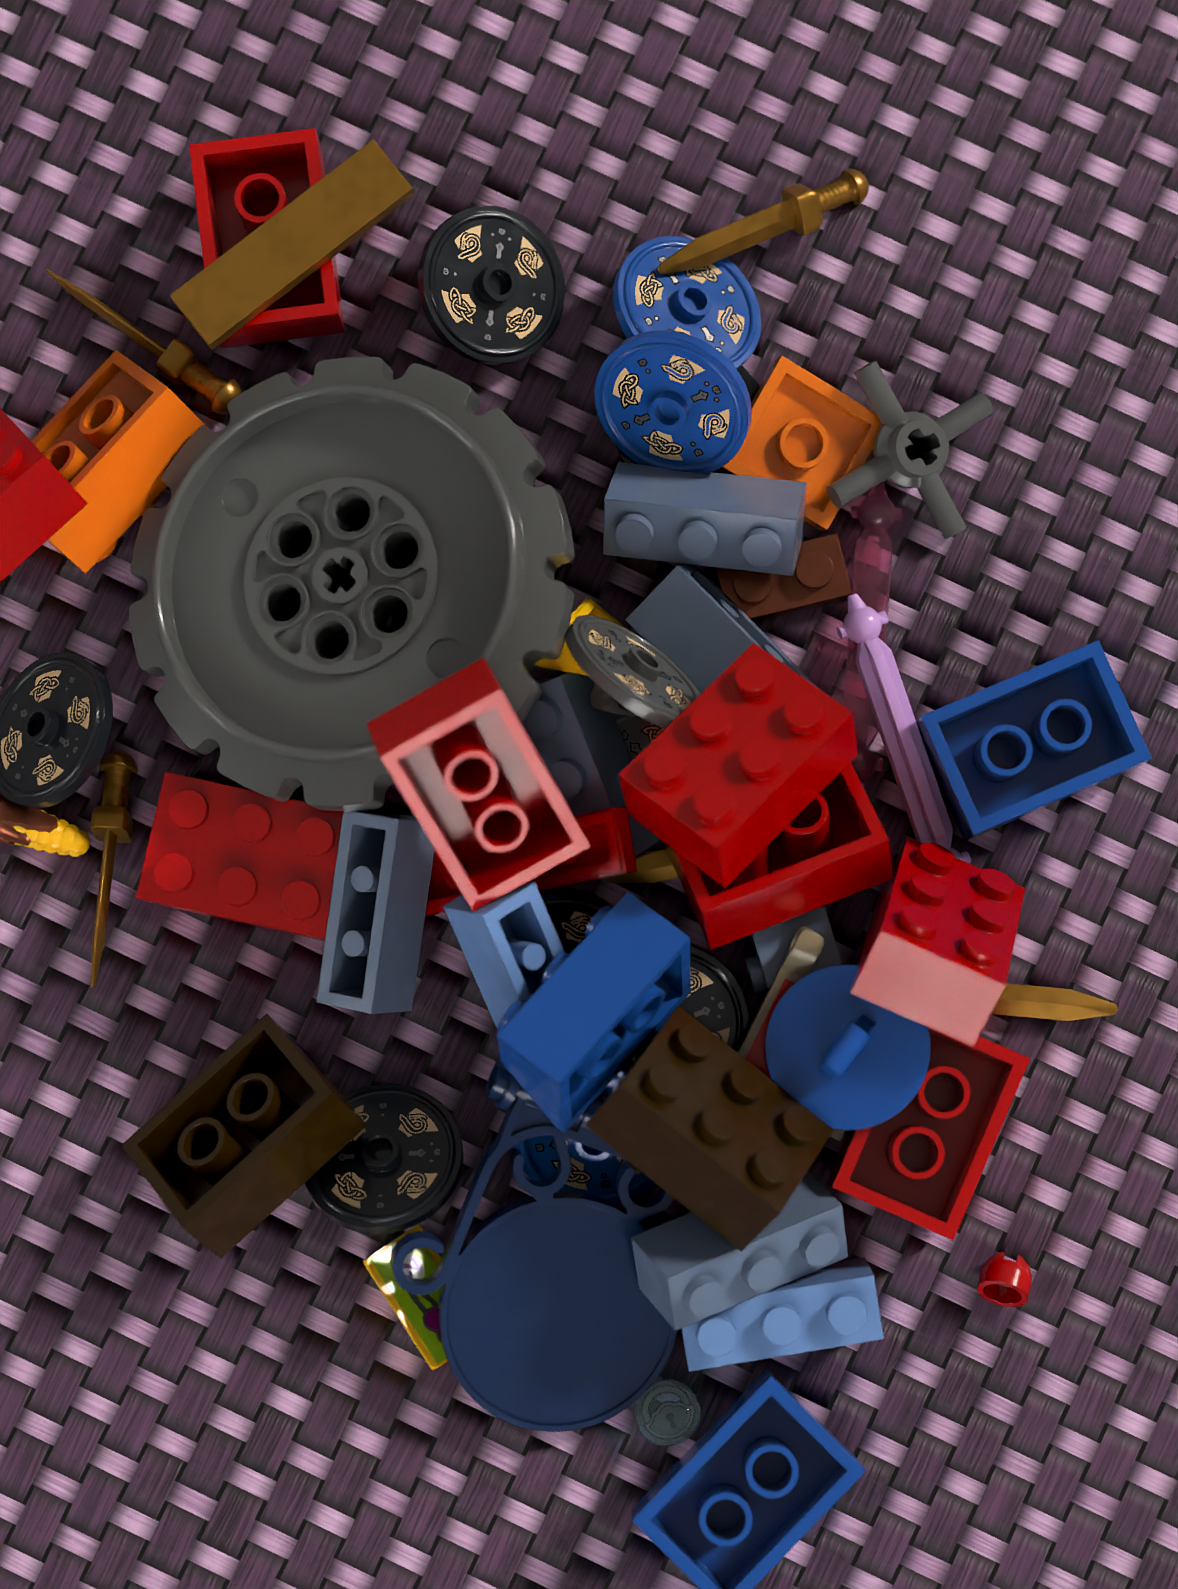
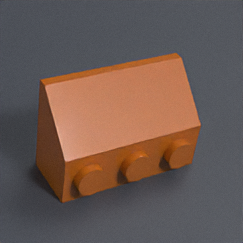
[31,350,207,574]

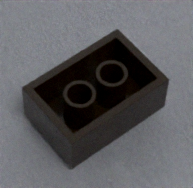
[585,1006,834,1252]
[121,1013,367,1259]

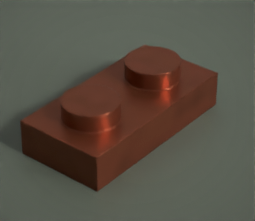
[714,533,852,621]

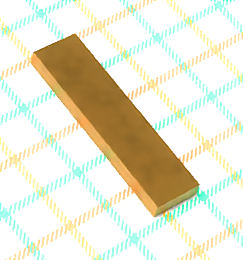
[170,139,414,350]

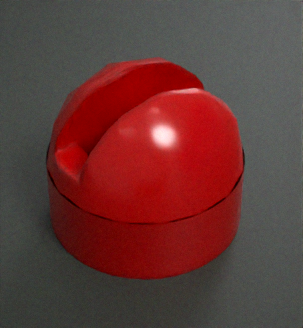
[977,1252,1032,1307]

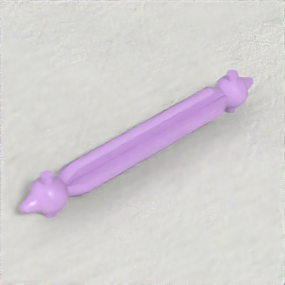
[837,593,971,863]

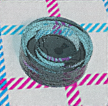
[635,1378,700,1446]

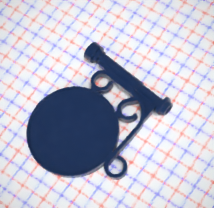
[390,1059,678,1432]

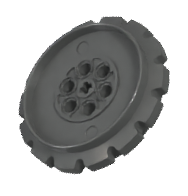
[129,357,575,811]

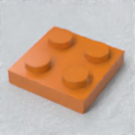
[718,356,882,532]

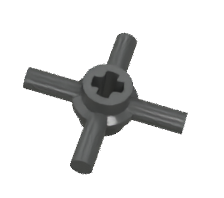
[826,360,994,539]

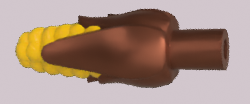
[0,793,90,857]

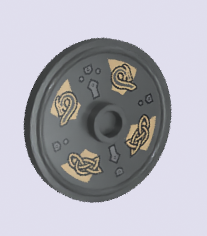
[565,615,700,728]

